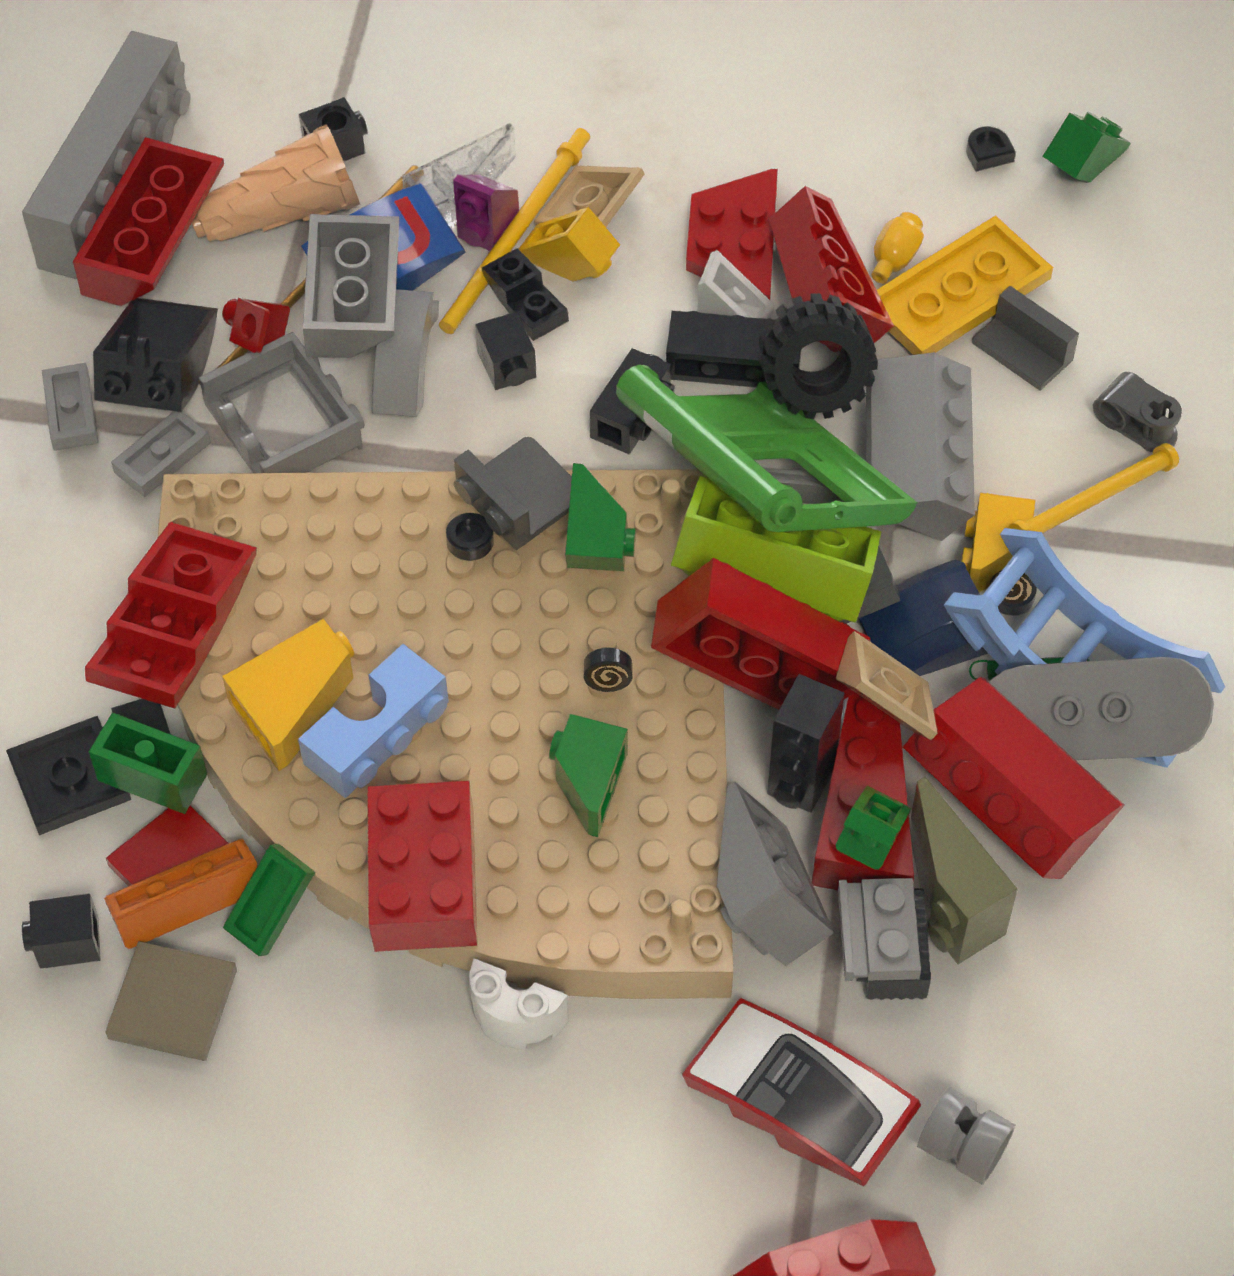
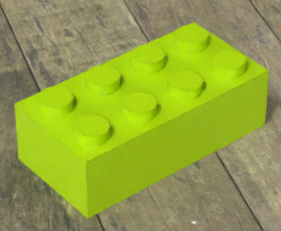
[671,476,882,623]

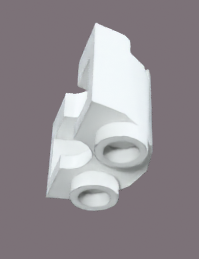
[469,958,569,1049]

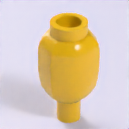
[871,212,924,284]

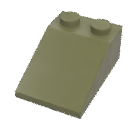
[910,777,1018,964]

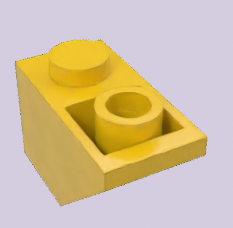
[961,493,1035,593]

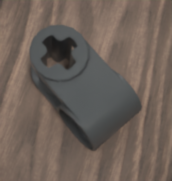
[1093,372,1182,453]

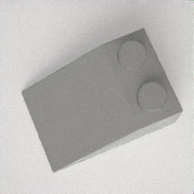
[717,781,834,966]

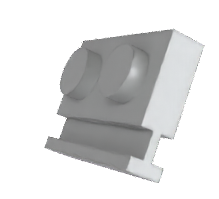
[838,878,921,981]

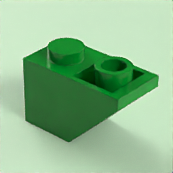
[1042,112,1131,182]

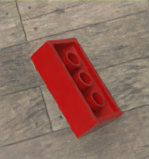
[73,137,224,306]
[902,677,1125,879]

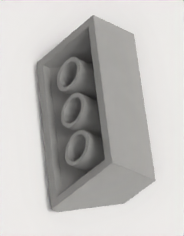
[866,352,975,541]

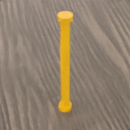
[1008,443,1179,534]

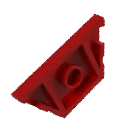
[686,169,778,300]

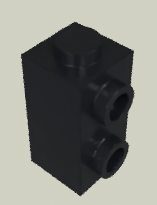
[590,348,675,455]

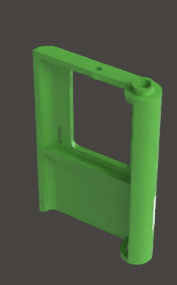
[616,365,918,532]

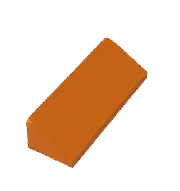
[104,839,258,949]

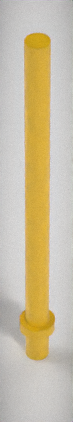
[439,128,591,334]

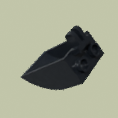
[93,298,218,412]

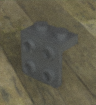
[454,437,572,551]

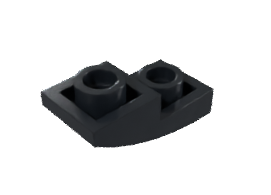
[482,248,569,341]

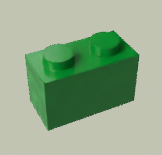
[89,712,207,814]

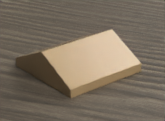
[534,166,645,227]
[836,631,938,740]

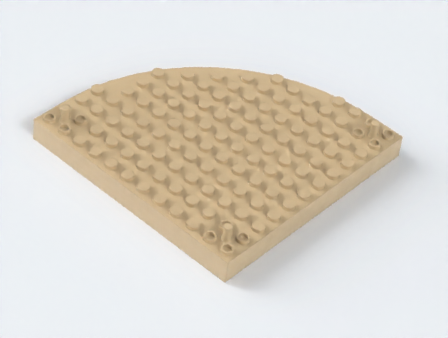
[157,469,733,999]

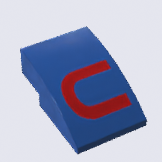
[301,183,466,291]

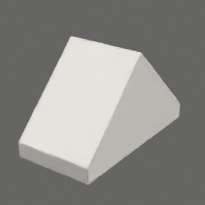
[697,250,774,319]

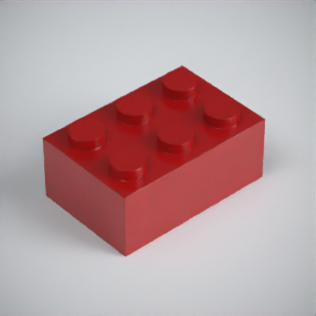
[368,781,477,952]

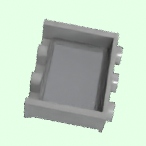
[199,332,364,473]

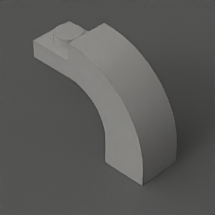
[372,290,439,417]

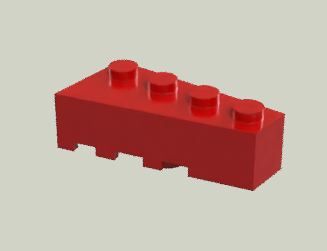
[769,186,894,352]
[812,693,914,891]

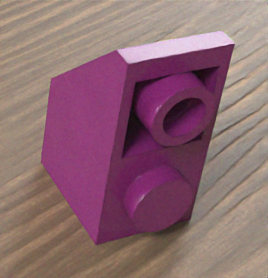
[453,174,519,251]

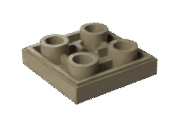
[105,941,237,1061]

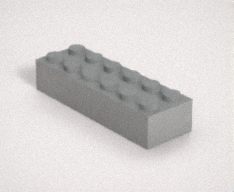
[22,31,190,279]

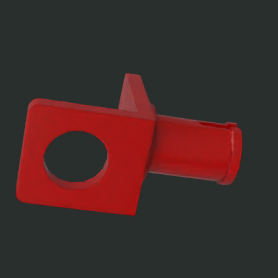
[222,298,290,353]

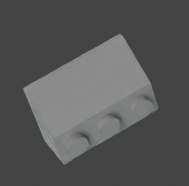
[303,214,399,358]

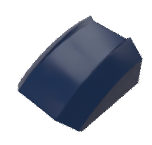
[859,559,988,676]

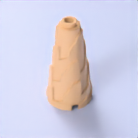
[192,124,360,242]

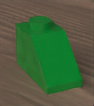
[565,463,636,571]
[549,714,628,837]

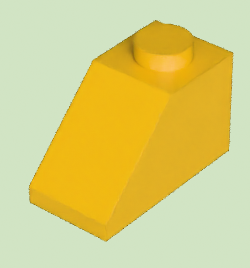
[519,207,620,282]

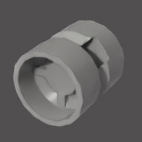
[917,1088,1016,1185]

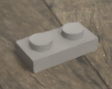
[42,363,98,450]
[111,411,211,497]

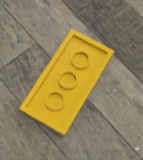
[877,215,1054,355]

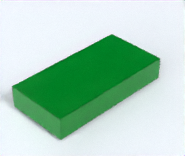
[223,844,316,956]

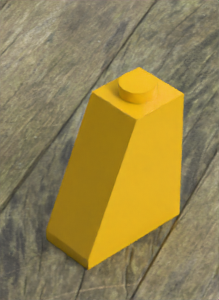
[222,619,355,771]

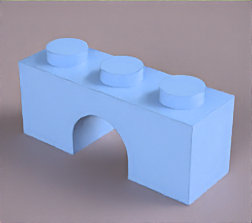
[298,644,449,798]

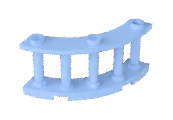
[944,528,1225,768]

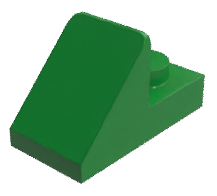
[836,785,912,870]

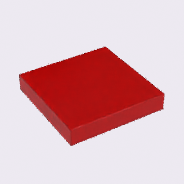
[106,806,229,886]

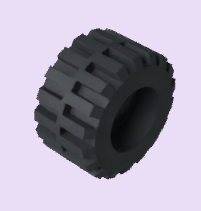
[758,293,878,419]

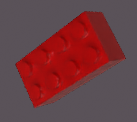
[651,558,870,710]

